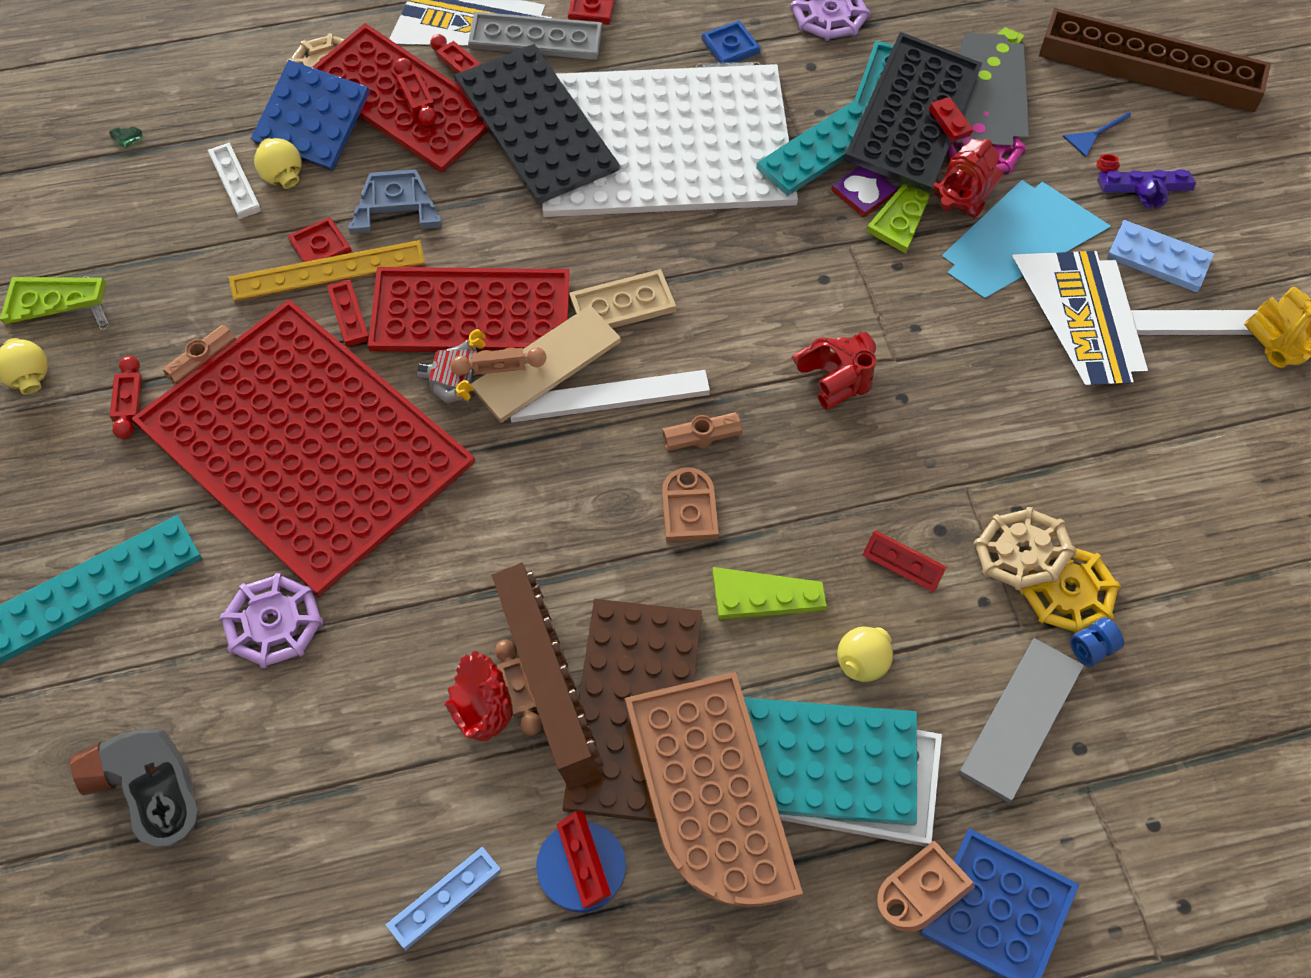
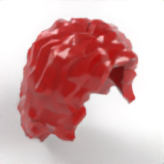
[444,651,513,741]

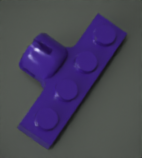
[1097,169,1196,209]

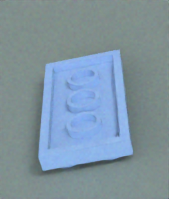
[1107,220,1214,293]

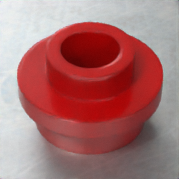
[1096,154,1120,173]

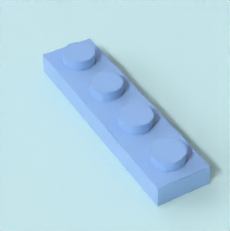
[386,847,501,951]

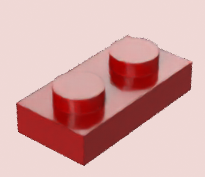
[929,97,973,142]

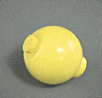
[254,138,302,189]
[0,338,48,395]
[837,627,893,682]

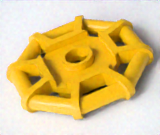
[1020,542,1121,634]

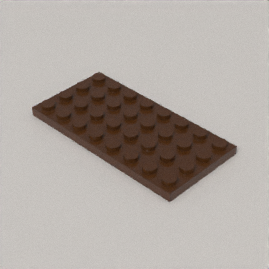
[562,599,702,822]

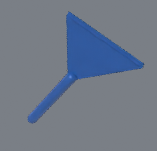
[1063,112,1131,157]

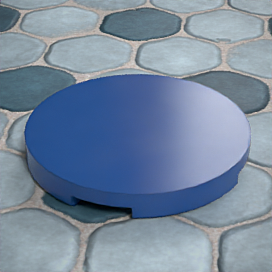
[536,822,626,913]

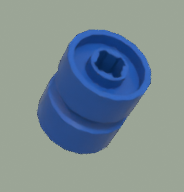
[1070,617,1124,667]

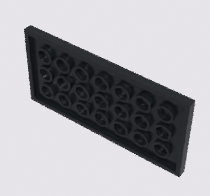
[844,32,982,193]
[455,44,620,204]

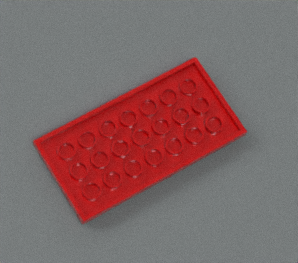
[312,23,488,173]
[368,267,570,353]

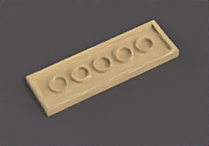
[471,305,621,423]

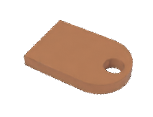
[662,467,719,542]
[877,841,975,932]

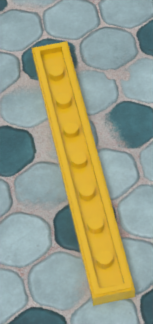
[228,240,425,302]

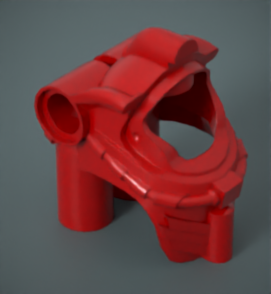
[933,138,1004,219]
[792,331,876,411]

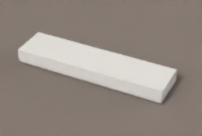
[208,143,261,219]

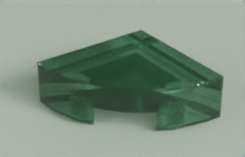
[109,127,143,148]

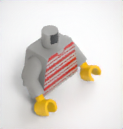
[417,329,486,404]

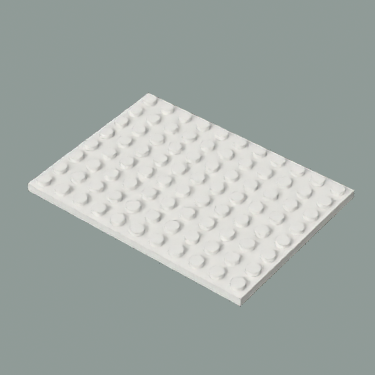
[543,64,798,217]

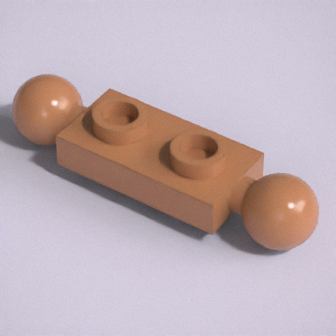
[450,347,547,376]
[495,640,543,736]

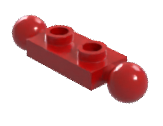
[430,34,480,74]
[394,58,437,126]
[110,356,143,439]

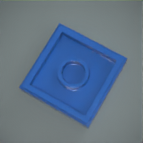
[701,20,760,65]

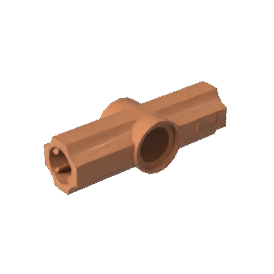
[162,325,236,386]
[662,412,742,451]

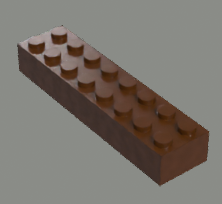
[491,562,604,790]

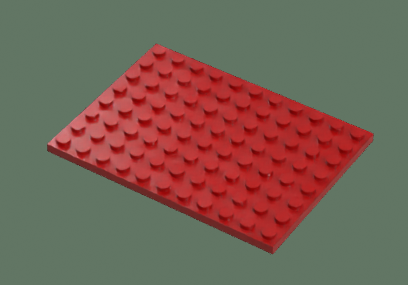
[131,299,476,597]

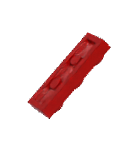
[327,280,369,348]
[862,530,947,592]
[556,811,611,908]

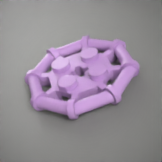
[790,0,870,41]
[219,573,323,668]

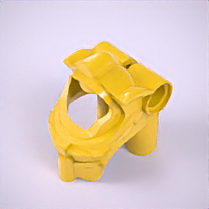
[1244,287,1311,368]

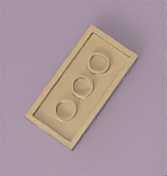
[569,269,676,328]

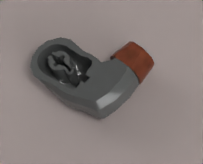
[70,729,198,847]

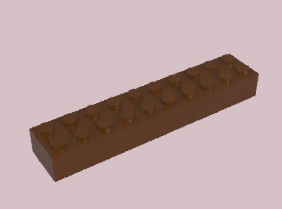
[1039,8,1271,113]

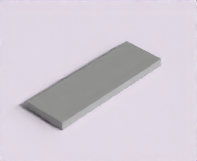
[468,12,602,60]
[958,638,1084,803]

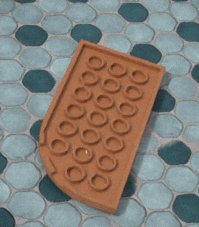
[625,672,803,907]

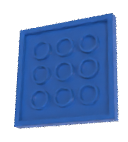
[251,60,370,171]
[920,828,1079,978]

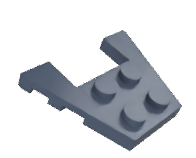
[348,169,442,235]

